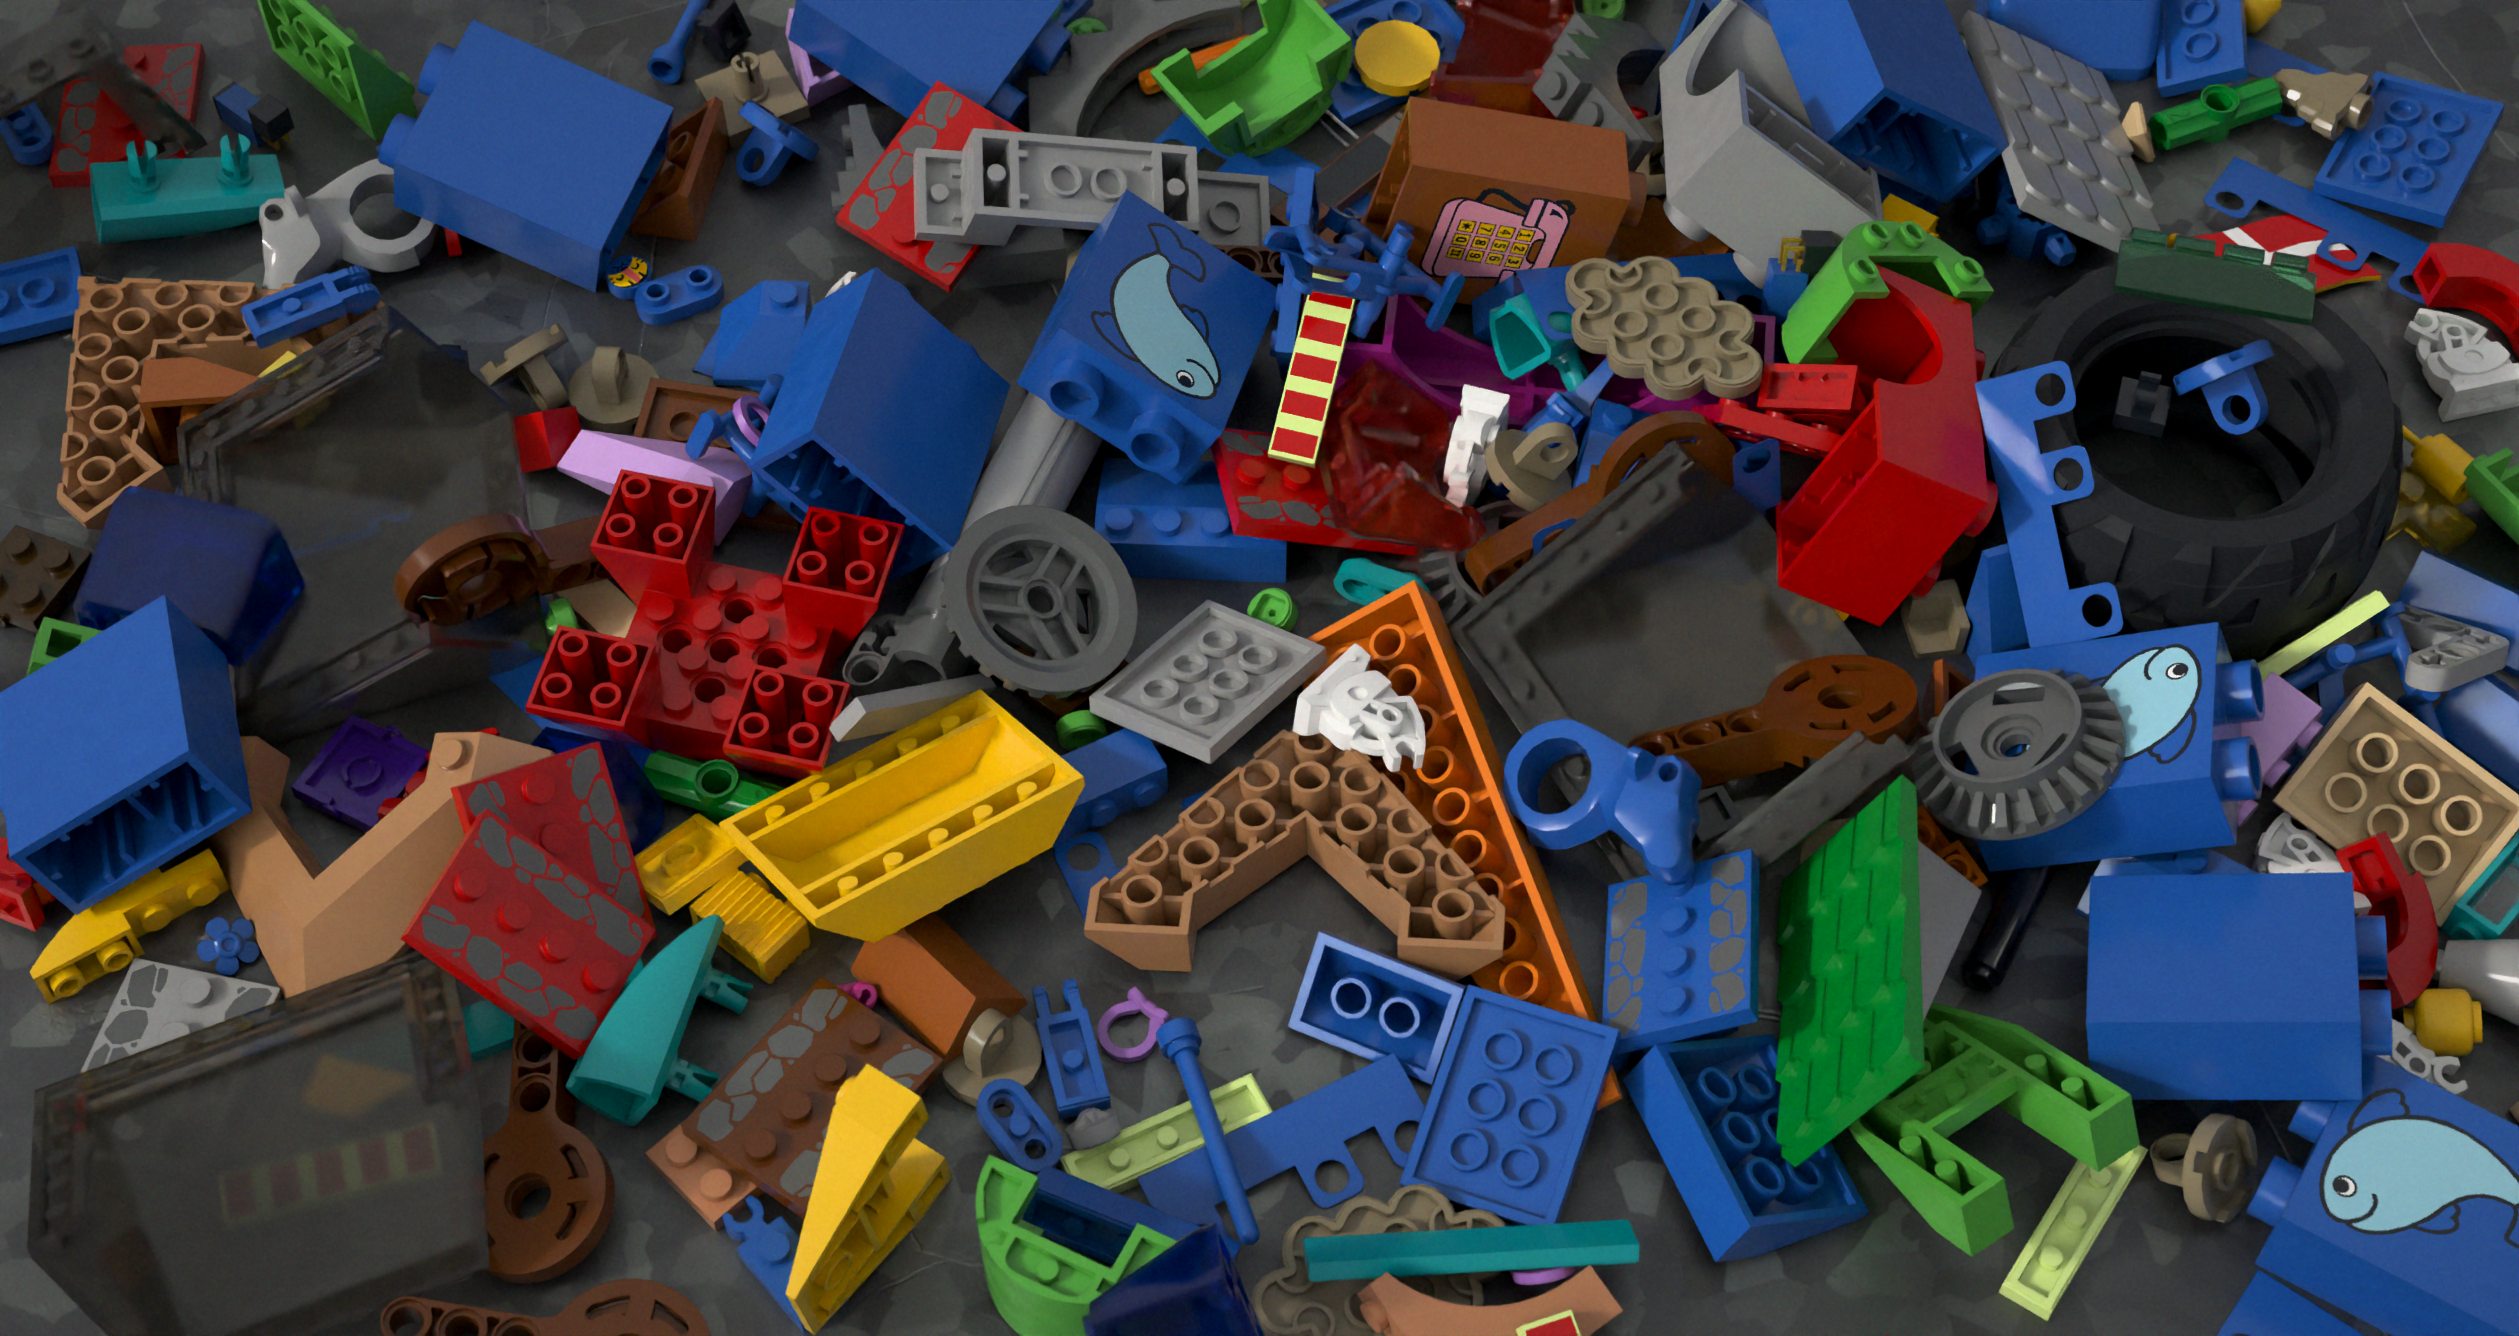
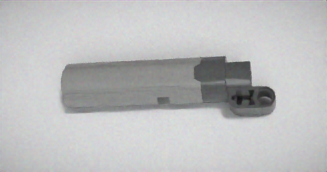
[842,392,1104,700]

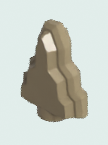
[2271,69,2375,141]

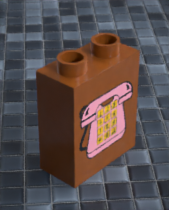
[1363,96,1647,305]

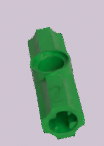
[2148,77,2283,150]
[640,750,786,824]

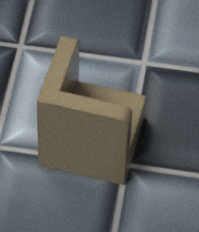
[1900,579,1970,659]

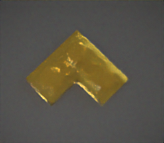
[2384,465,2477,555]

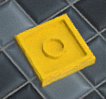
[634,813,749,916]

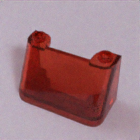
[1430,0,1576,120]
[1317,357,1487,553]

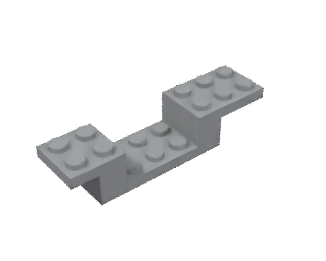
[913,128,1271,246]

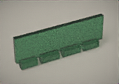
[2113,227,2317,326]

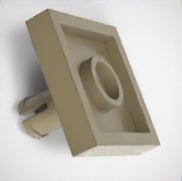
[695,49,811,148]

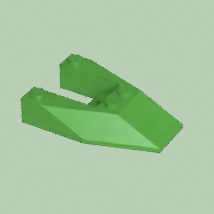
[1848,1001,2140,1257]

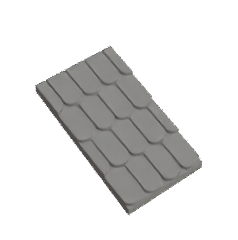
[1960,9,2167,261]

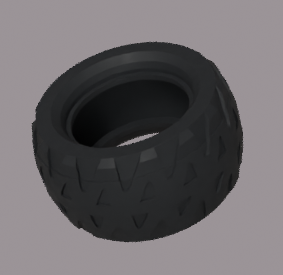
[1975,257,2403,663]

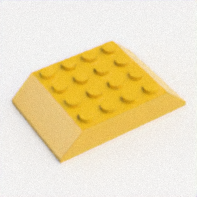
[719,689,1085,943]

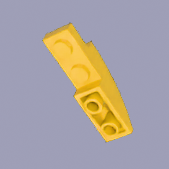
[29,848,230,1005]

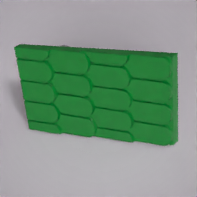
[1775,775,1982,1168]

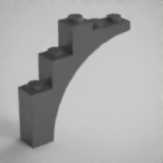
[1028,0,1244,138]
[1532,12,1666,172]
[831,104,1067,290]

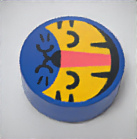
[606,255,653,300]

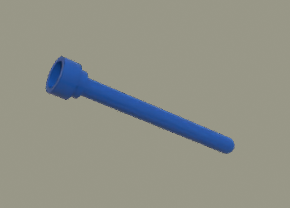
[647,0,710,84]
[1156,1017,1260,1245]

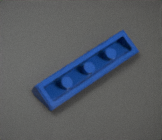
[1022,1166,1241,1307]

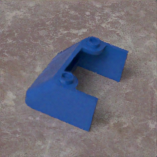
[1974,0,2161,81]

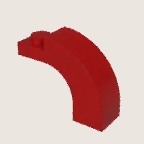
[2412,243,2519,360]
[2335,830,2438,1010]

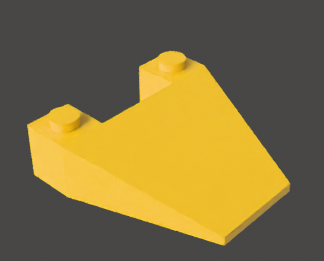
[786,1064,953,1335]

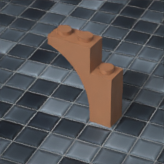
[1357,1265,1623,1336]

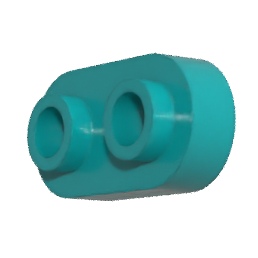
[1334,558,1431,606]

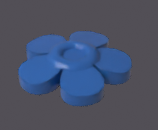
[197,917,259,975]

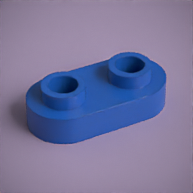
[0,93,55,165]
[634,265,725,326]
[976,1079,1063,1176]

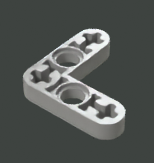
[2374,603,2509,692]

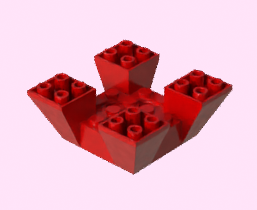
[525,469,905,780]

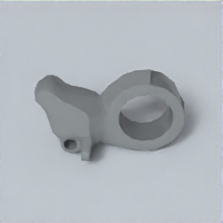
[259,159,439,290]

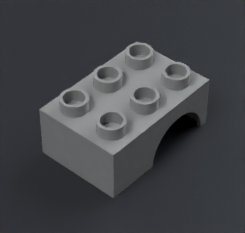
[1658,0,1884,290]

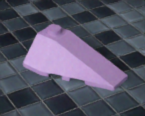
[557,429,753,547]

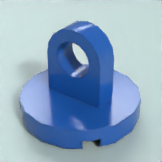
[735,99,820,187]
[2172,338,2275,435]

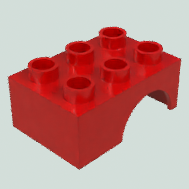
[1776,263,1998,626]

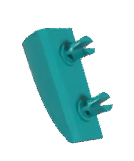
[89,134,285,245]
[1489,293,1590,391]
[565,915,753,1126]

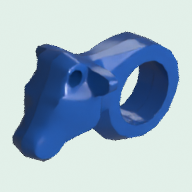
[1503,719,1702,885]

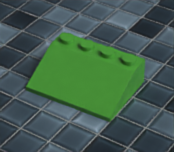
[257,0,417,140]

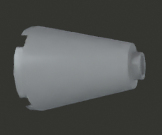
[2432,939,2519,1026]

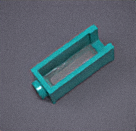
[2440,831,2519,940]

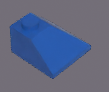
[713,280,812,386]

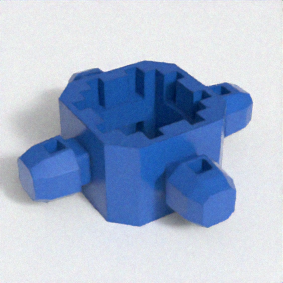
[1976,167,2076,267]

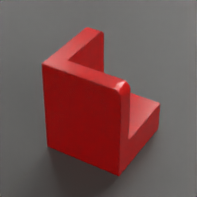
[510,406,581,473]

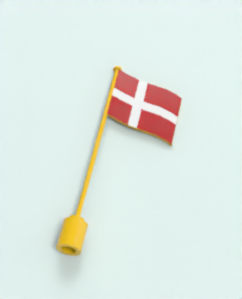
[2166,214,2474,505]

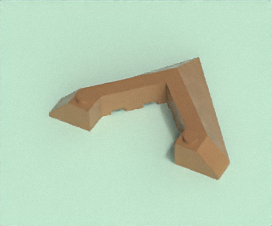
[57,276,393,531]
[1084,728,1505,982]
[206,732,556,1049]

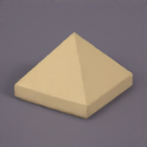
[2122,101,2155,163]

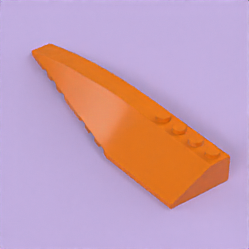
[1302,580,1623,1111]

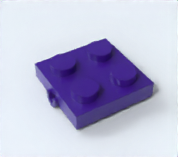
[291,713,429,833]

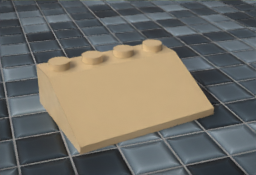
[2272,682,2519,927]

